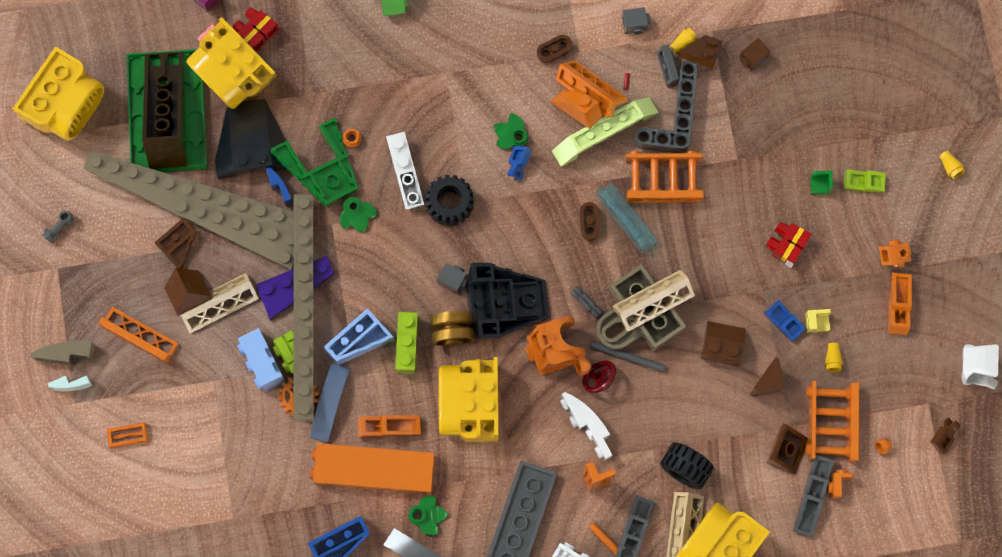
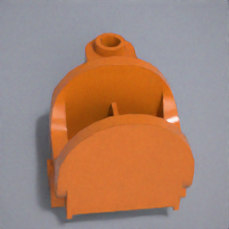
[525,316,591,376]

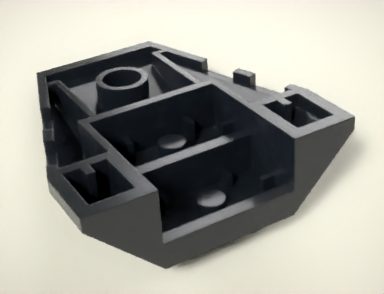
[215,99,288,179]
[466,263,549,339]

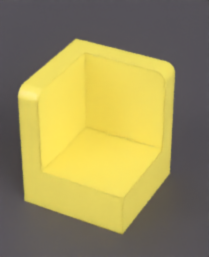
[805,309,831,333]

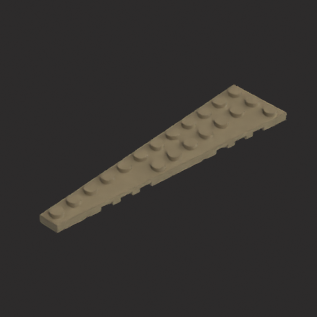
[84,151,294,270]

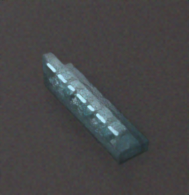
[596,183,658,254]

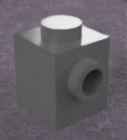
[622,7,650,35]
[437,263,467,294]

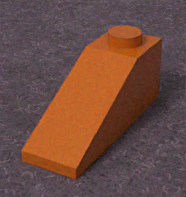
[551,89,603,129]

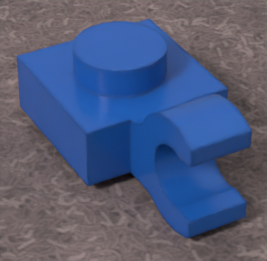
[508,146,532,181]

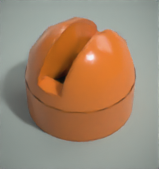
[875,438,892,455]

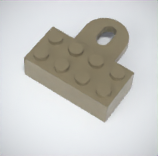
[596,264,686,352]

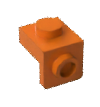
[827,470,853,499]

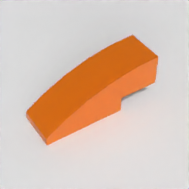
[888,273,912,335]
[358,415,421,438]

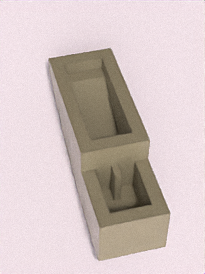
[30,341,95,365]

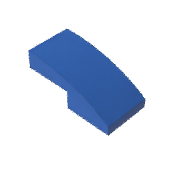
[266,167,293,206]
[763,300,806,341]

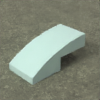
[48,376,93,391]

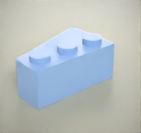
[324,308,394,365]
[237,328,286,392]

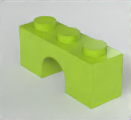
[395,312,418,374]

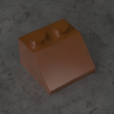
[700,321,745,366]

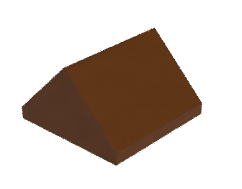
[165,268,212,316]
[749,357,784,397]
[767,423,808,474]

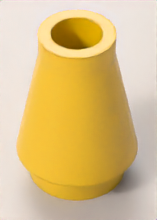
[670,27,698,54]
[939,151,965,179]
[824,343,844,373]

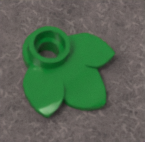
[494,113,528,149]
[339,197,377,233]
[408,496,448,535]

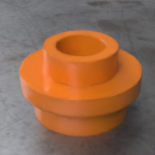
[342,129,361,148]

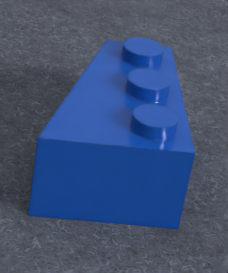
[308,515,370,557]

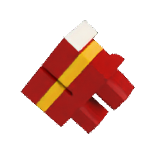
[232,7,279,53]
[765,222,812,268]

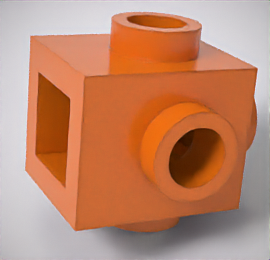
[879,239,911,268]

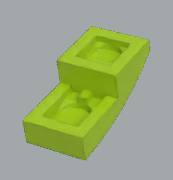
[843,169,886,192]

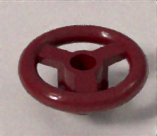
[583,360,616,393]

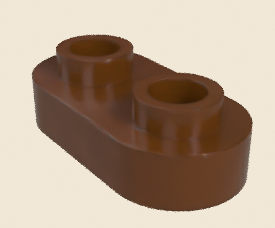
[537,35,572,63]
[580,202,600,241]

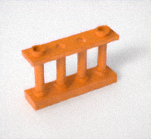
[625,151,704,203]
[805,381,859,463]

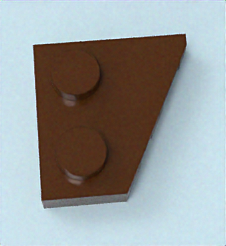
[679,35,723,69]
[154,218,197,269]

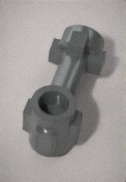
[42,211,74,243]

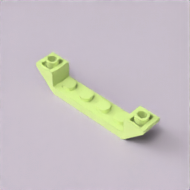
[552,97,659,167]

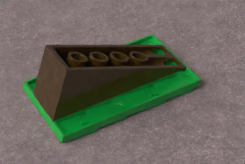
[126,49,207,172]

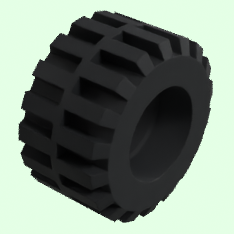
[426,175,474,226]
[660,442,714,489]

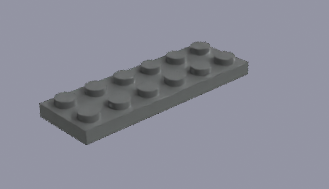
[487,460,557,557]

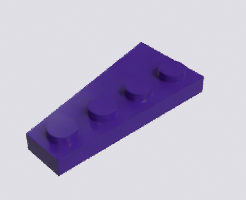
[256,256,334,320]

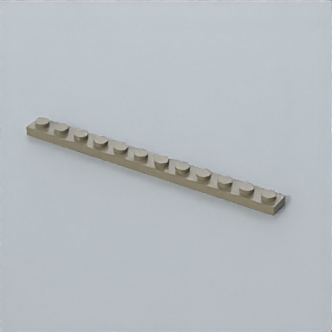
[293,194,313,421]

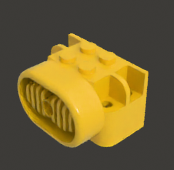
[186,17,277,109]
[12,46,104,141]
[439,357,498,442]
[676,502,770,557]

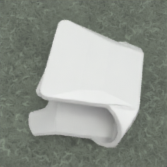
[961,344,999,389]

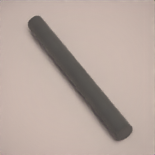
[590,341,666,372]

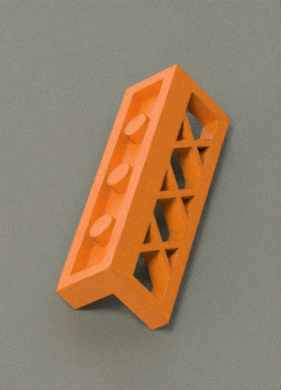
[555,60,628,118]
[98,306,179,364]
[582,462,616,492]

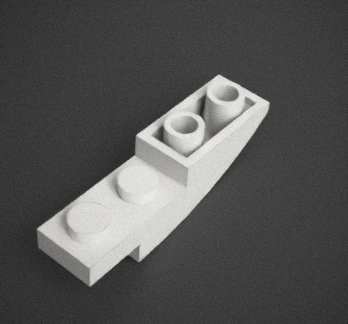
[386,132,424,210]
[560,392,612,462]

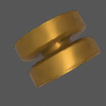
[430,311,475,346]

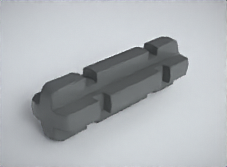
[571,286,603,318]

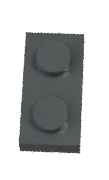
[657,44,679,87]

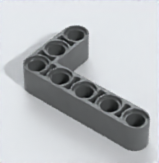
[634,60,697,153]

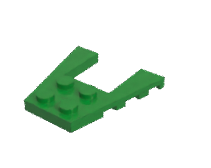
[270,117,358,207]

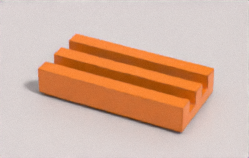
[107,422,149,449]

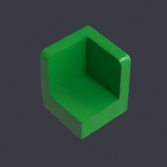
[810,170,833,195]

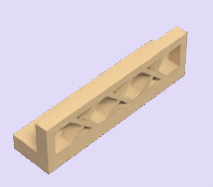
[613,270,695,332]
[180,273,259,333]
[666,492,704,557]

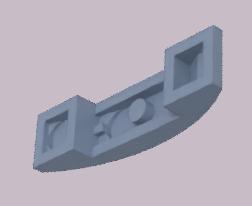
[310,363,350,443]

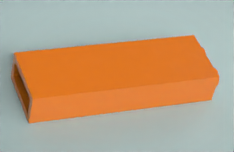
[310,443,435,494]

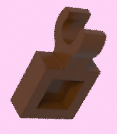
[930,418,960,454]

